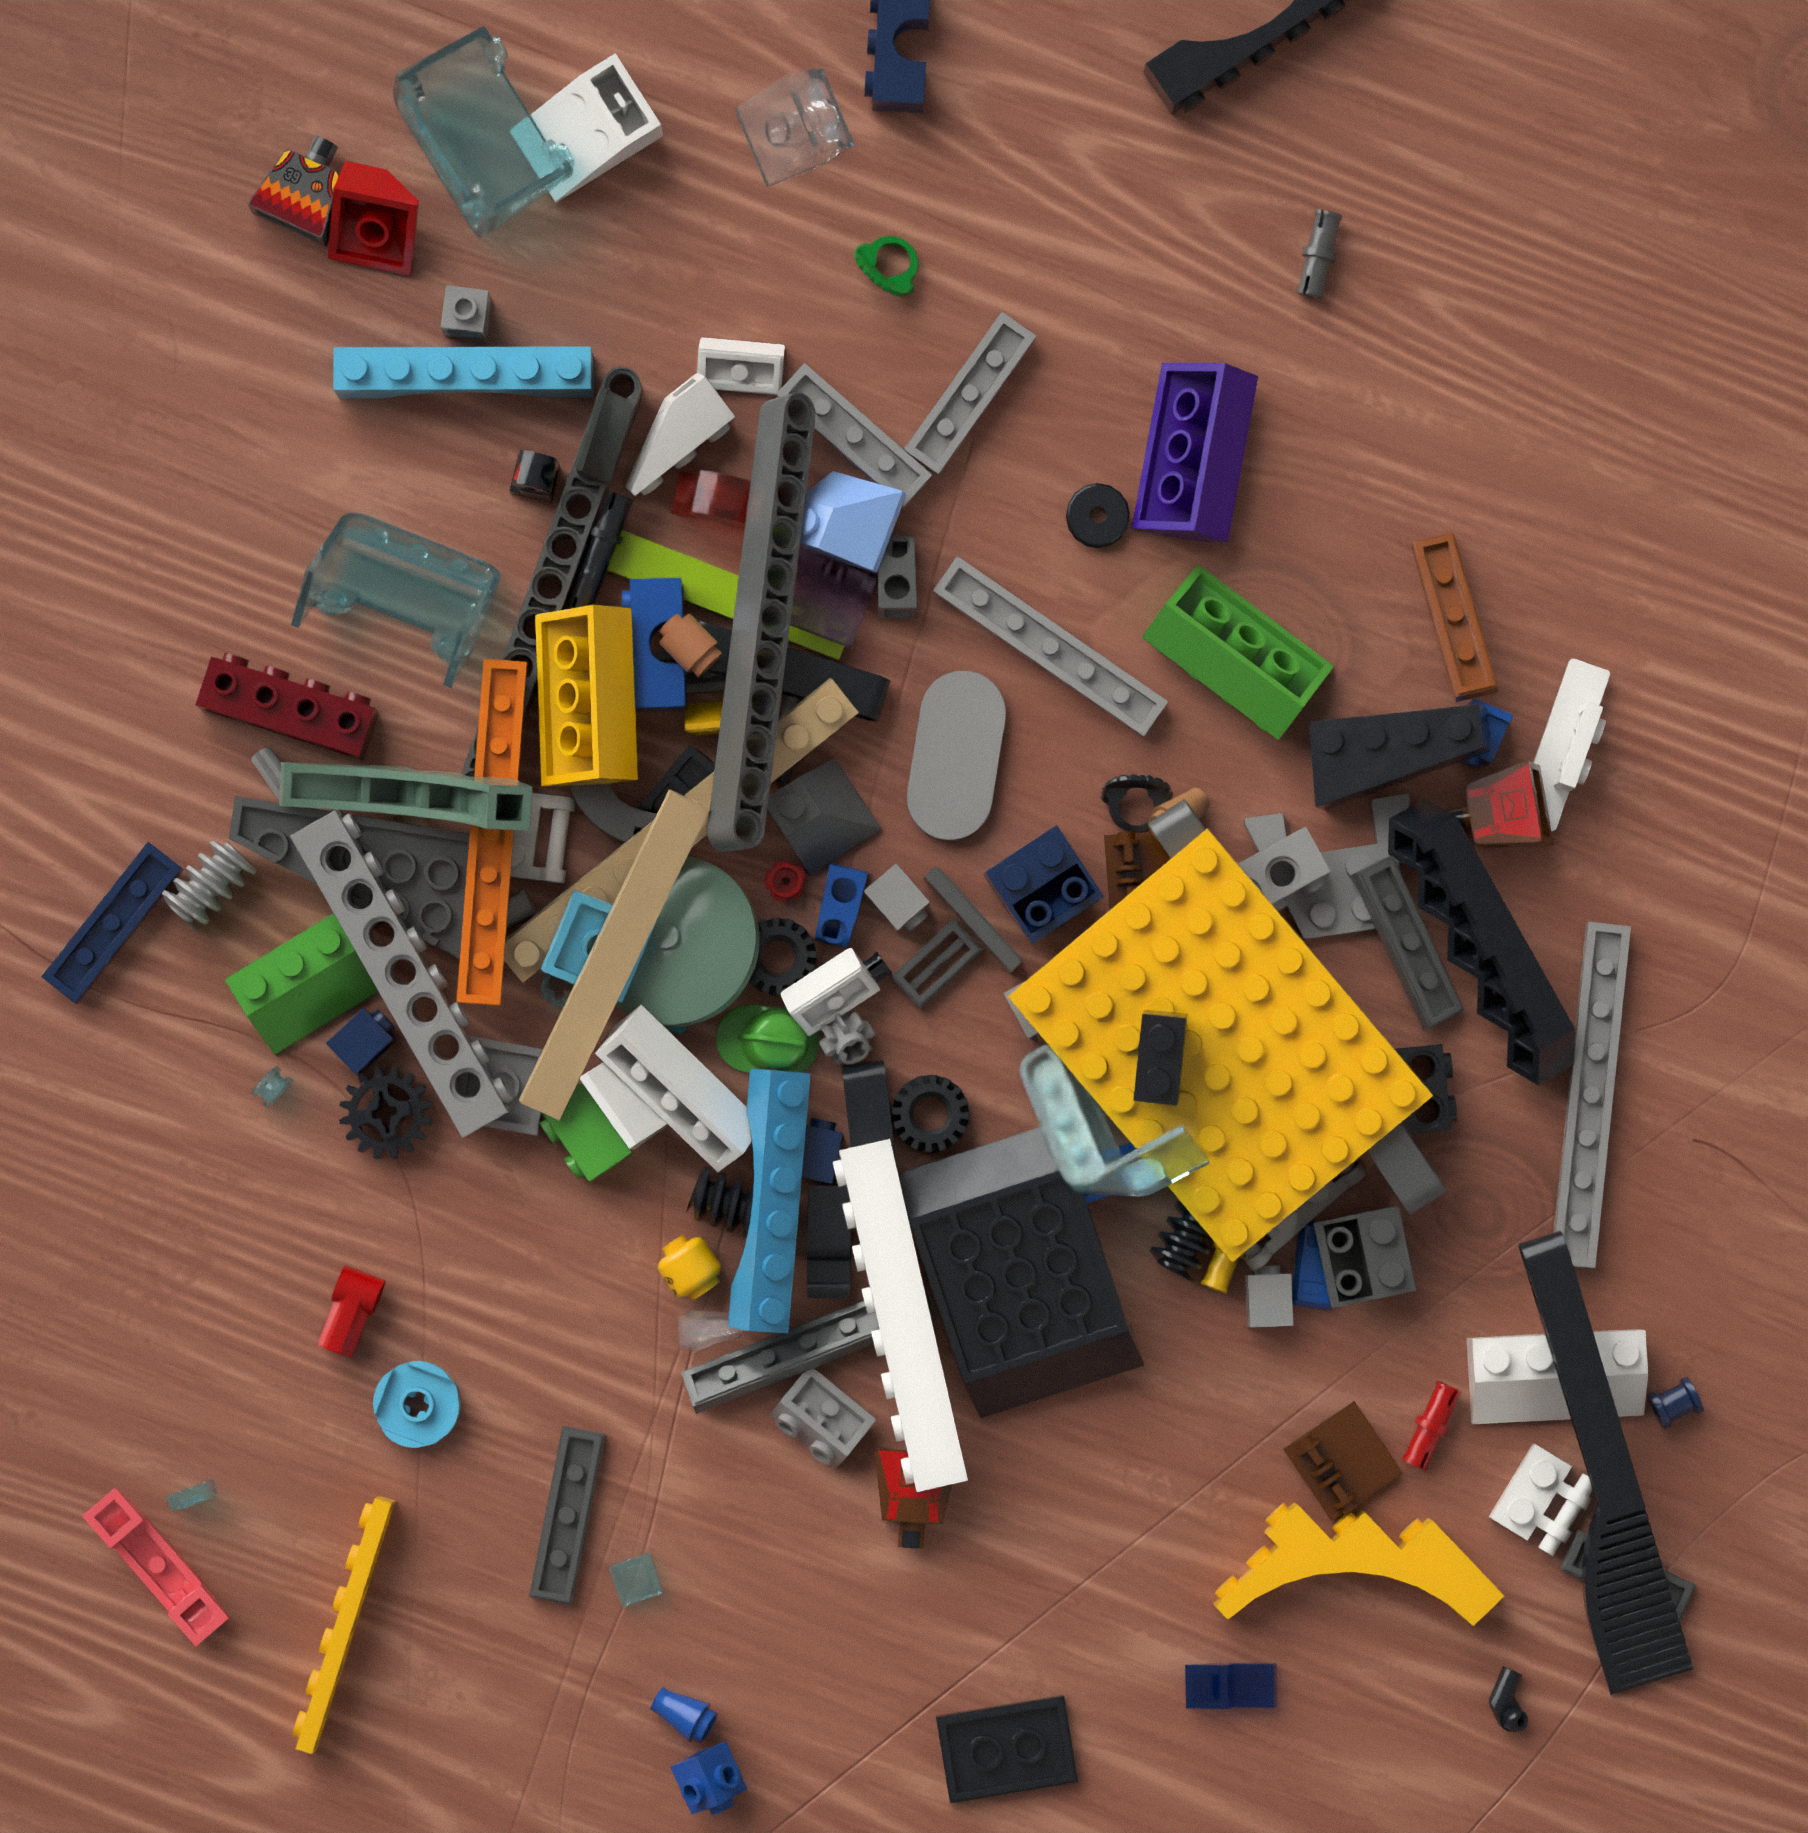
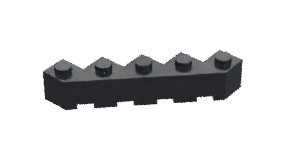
[1388,799,1576,1085]

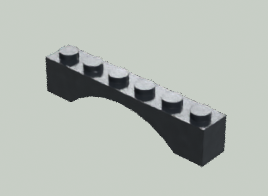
[1144,0,1346,114]

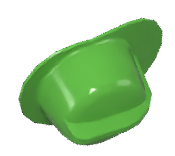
[716,1005,819,1073]

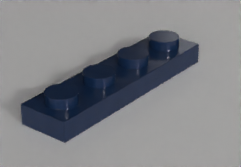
[41,842,184,1004]

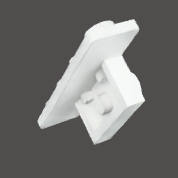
[1533,659,1610,831]

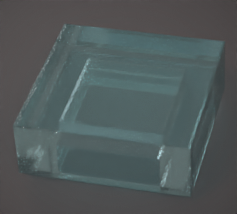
[166,1480,217,1512]
[608,1552,664,1608]

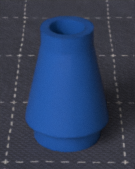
[650,1687,718,1743]

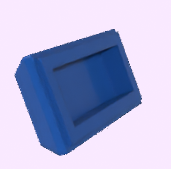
[1292,1221,1333,1310]

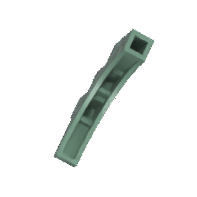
[279,762,532,831]

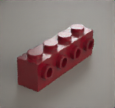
[195,653,379,760]

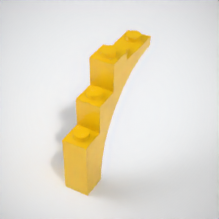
[1213,1502,1504,1626]

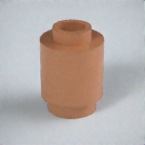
[659,613,723,678]

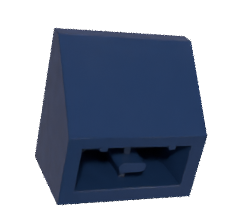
[984,825,1104,944]

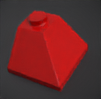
[327,161,419,276]

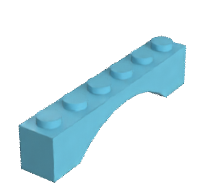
[333,347,594,399]

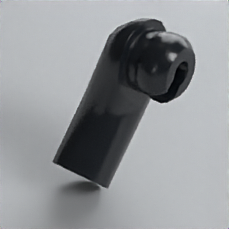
[1489,1666,1528,1733]

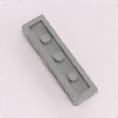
[904,312,1037,476]
[776,363,932,509]

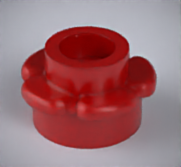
[764,860,806,902]

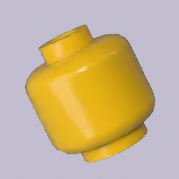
[658,1234,721,1301]

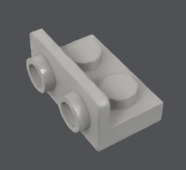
[770,1368,876,1469]

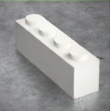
[595,1005,752,1172]

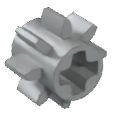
[819,1011,875,1065]

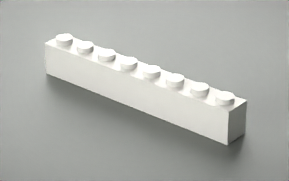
[833,1139,968,1492]

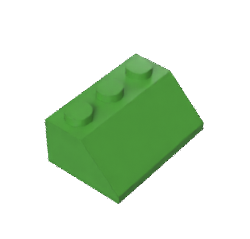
[225,913,379,1055]

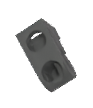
[878,536,917,619]

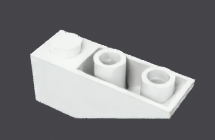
[625,372,735,496]

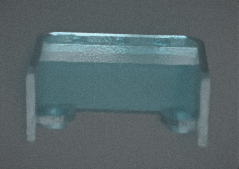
[291,513,501,688]
[1020,1044,1210,1197]

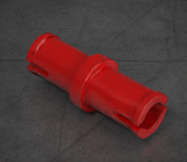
[1402,1381,1462,1471]

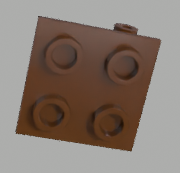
[1104,831,1171,910]
[1283,1401,1403,1521]

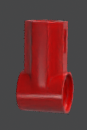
[317,1265,386,1358]

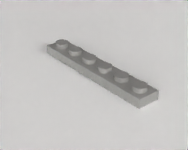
[933,556,1168,738]

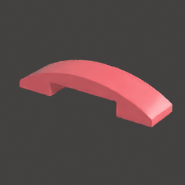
[82,1487,229,1647]

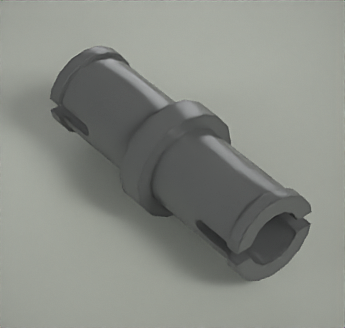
[1296,209,1342,299]

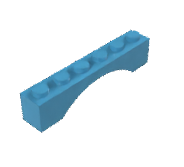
[728,1069,811,1333]

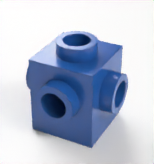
[670,1741,747,1815]

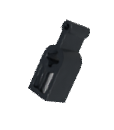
[807,1185,851,1298]

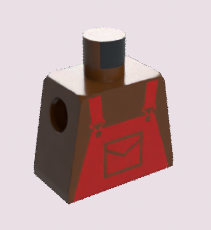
[1447,761,1554,848]
[875,1448,952,1548]

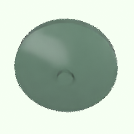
[616,856,760,1027]

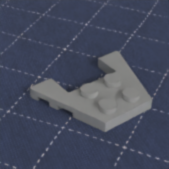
[1243,794,1410,940]

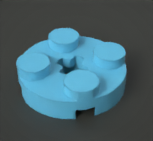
[373,1361,461,1448]

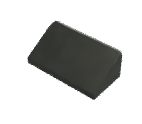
[575,388,633,484]

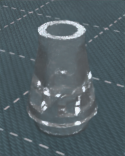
[677,1310,742,1353]

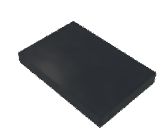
[936,1695,1078,1803]

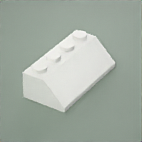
[1466,1329,1648,1424]

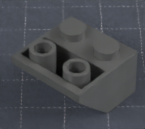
[1313,1206,1416,1308]

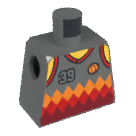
[248,136,340,247]

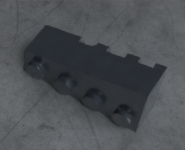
[1309,704,1491,810]

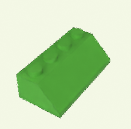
[1142,564,1334,740]

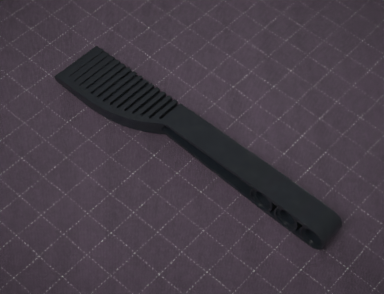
[1518,1231,1693,1695]

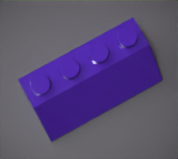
[1132,363,1258,543]

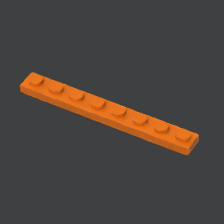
[457,659,527,1007]

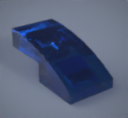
[1185,1663,1277,1709]

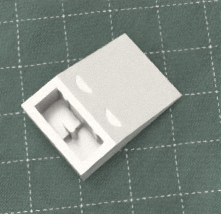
[510,53,663,203]

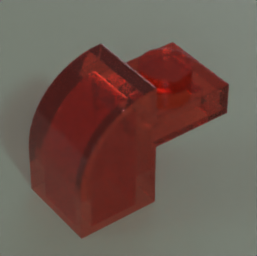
[671,470,751,529]

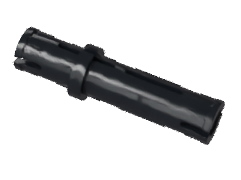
[564,490,634,610]

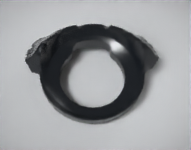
[1100,774,1173,833]

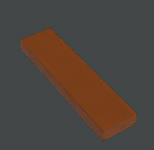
[1412,533,1498,702]

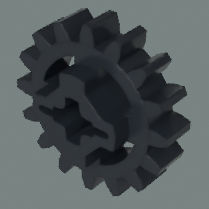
[339,1067,433,1159]

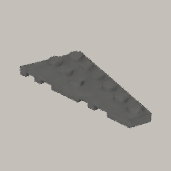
[229,796,470,959]

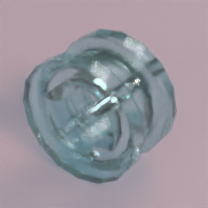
[541,973,575,1007]
[251,1066,293,1108]

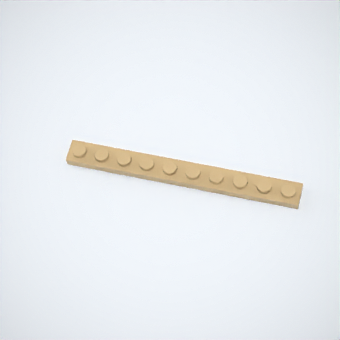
[504,678,859,983]

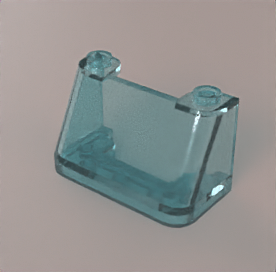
[393,26,575,238]

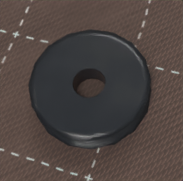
[1066,483,1130,548]

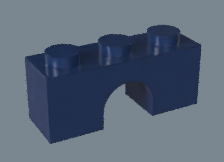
[864,0,930,113]

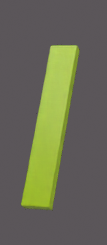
[607,530,854,662]

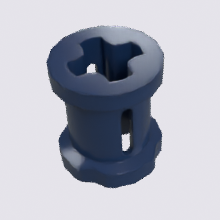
[1647,1377,1704,1430]

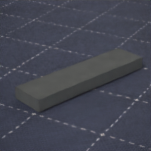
[1352,856,1464,1030]
[529,1426,605,1605]

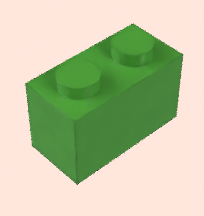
[540,1082,634,1182]

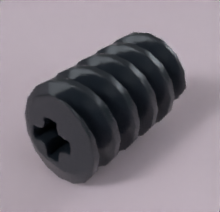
[686,1166,754,1238]
[1149,1201,1212,1283]

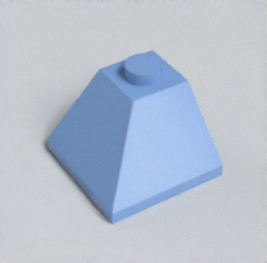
[799,471,907,573]

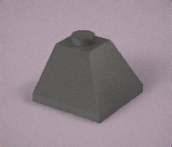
[767,758,881,876]

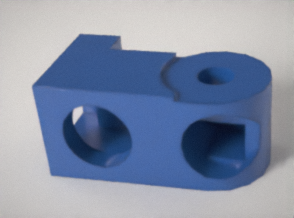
[815,863,869,949]

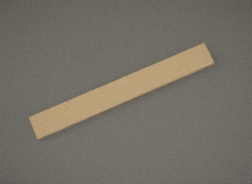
[519,789,710,1120]

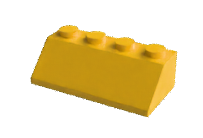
[535,605,638,786]

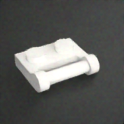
[511,793,576,884]

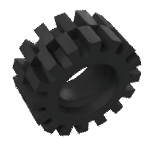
[749,917,817,996]
[892,1075,969,1153]

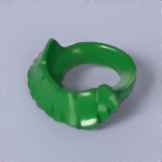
[854,236,919,297]

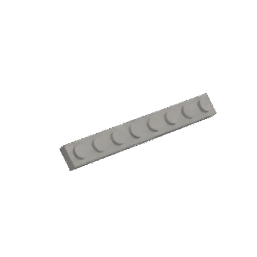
[1553,922,1631,1268]

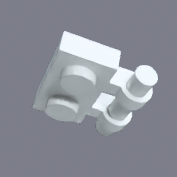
[1489,1443,1592,1556]

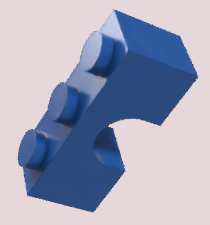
[622,578,687,712]

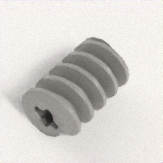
[161,840,258,932]

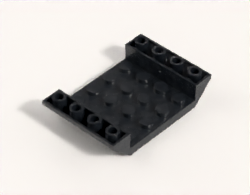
[898,1119,1144,1418]

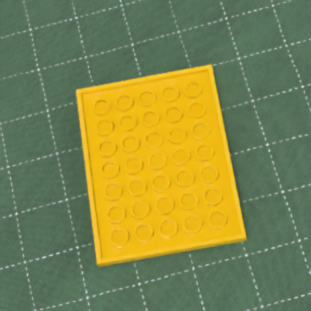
[1008,828,1433,1262]

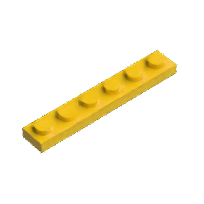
[292,1496,396,1754]

